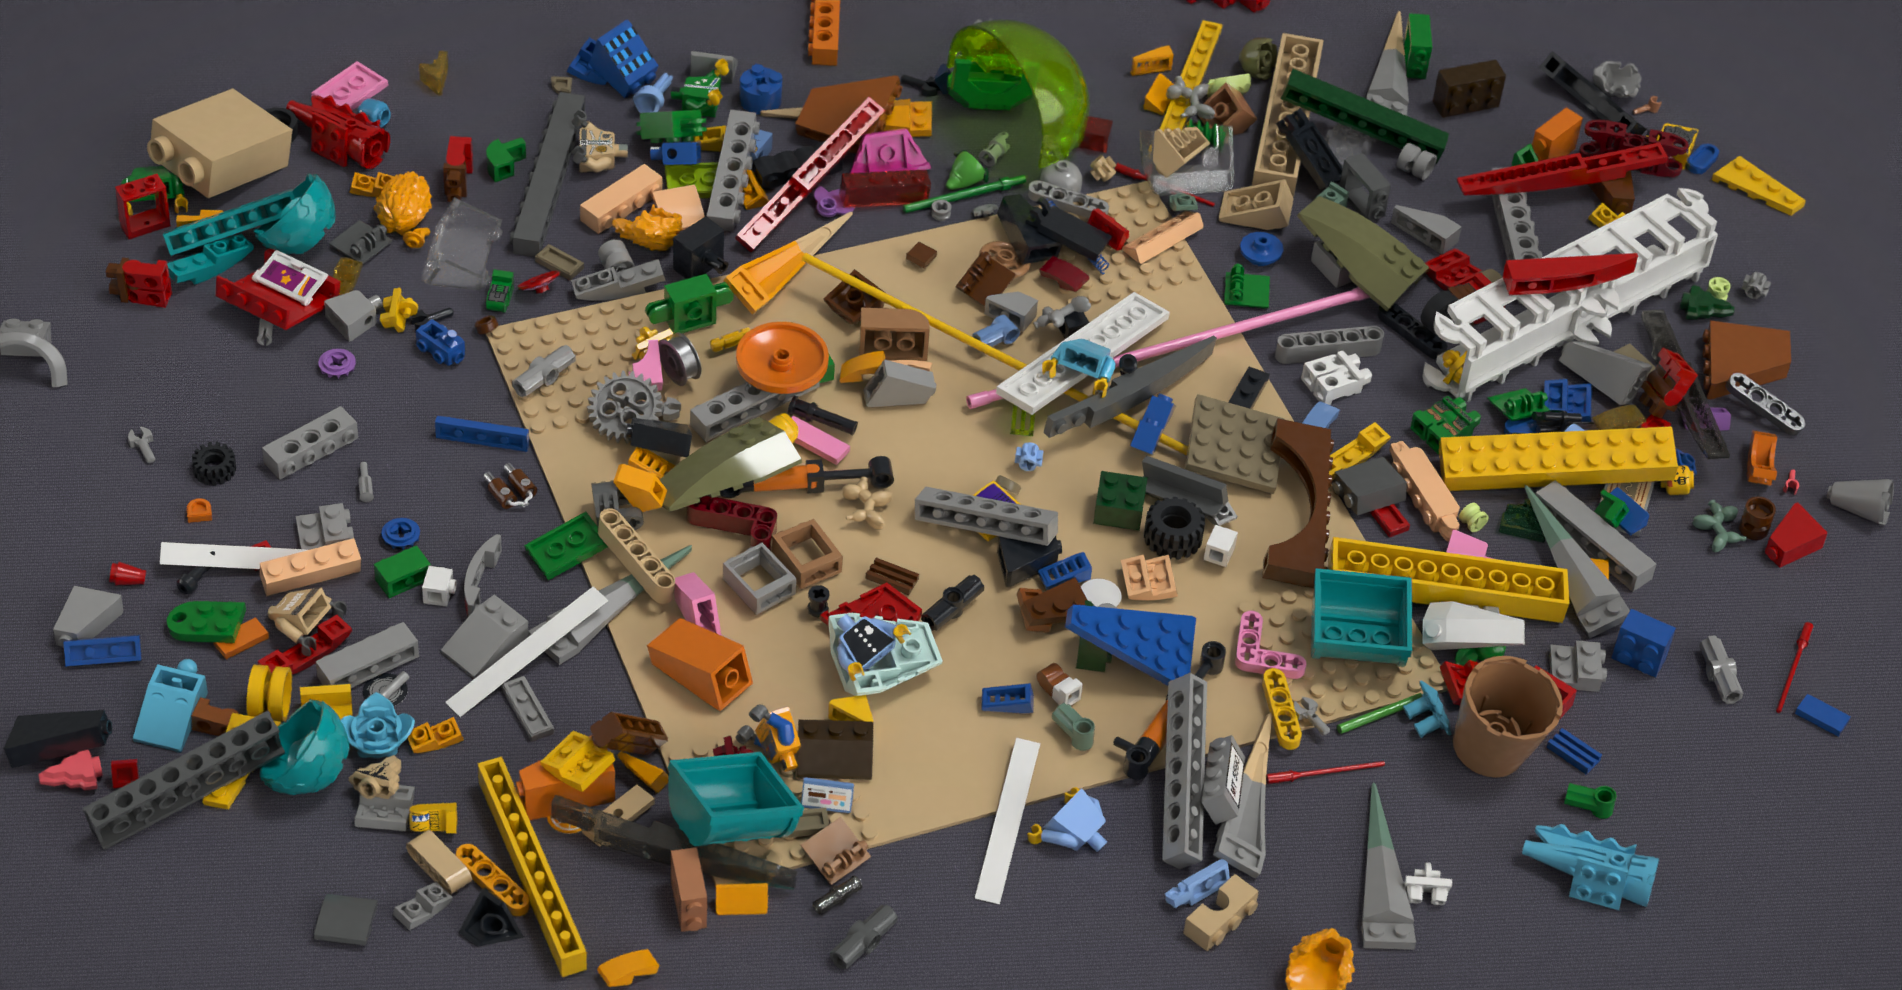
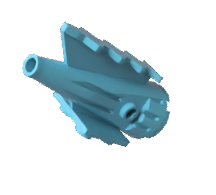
[1522,824,1659,910]

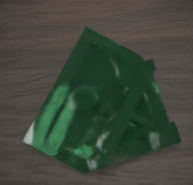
[1499,498,1545,543]

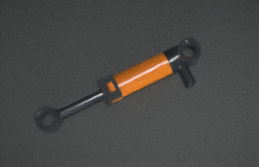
[720,456,894,498]
[1113,641,1226,780]

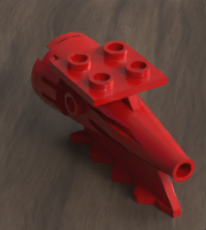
[286,95,390,169]

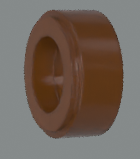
[474,315,499,334]

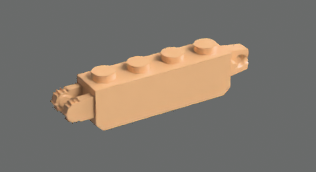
[1389,441,1460,542]

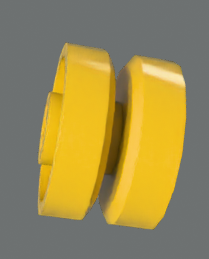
[247,665,292,722]

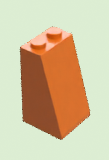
[647,618,753,711]
[516,735,615,821]

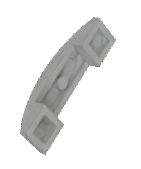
[464,534,502,617]

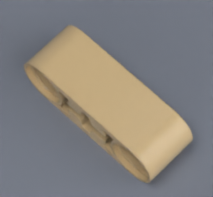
[406,830,472,895]

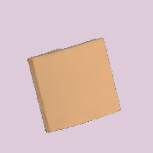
[652,185,705,231]
[1121,555,1178,600]

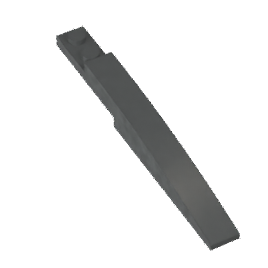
[1043,336,1217,438]

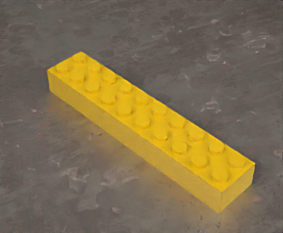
[1439,427,1678,491]
[1328,537,1569,623]

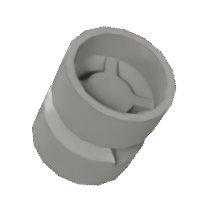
[1397,143,1437,180]
[598,240,635,272]

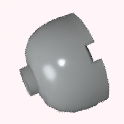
[1039,160,1082,199]

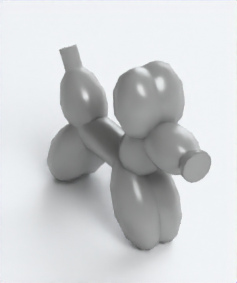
[1166,76,1215,120]
[1033,296,1091,329]

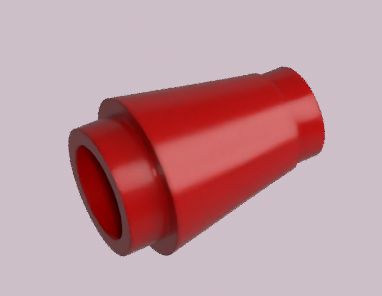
[109,562,146,585]

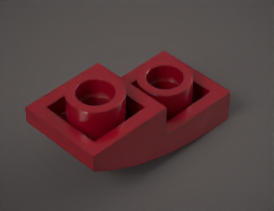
[1039,256,1090,292]

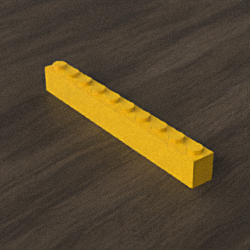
[478,757,587,977]

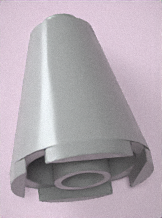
[1827,479,1894,525]

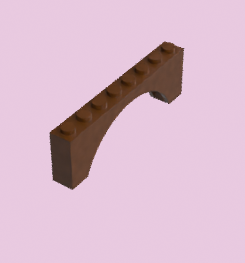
[1262,418,1334,589]

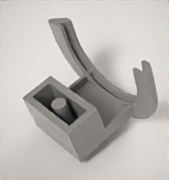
[0,319,68,387]

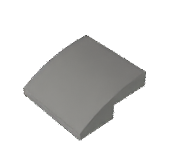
[355,785,415,831]

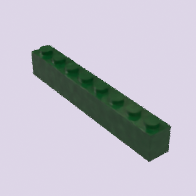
[1280,69,1449,164]

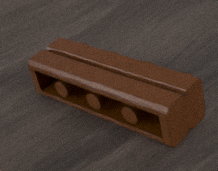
[590,712,668,755]

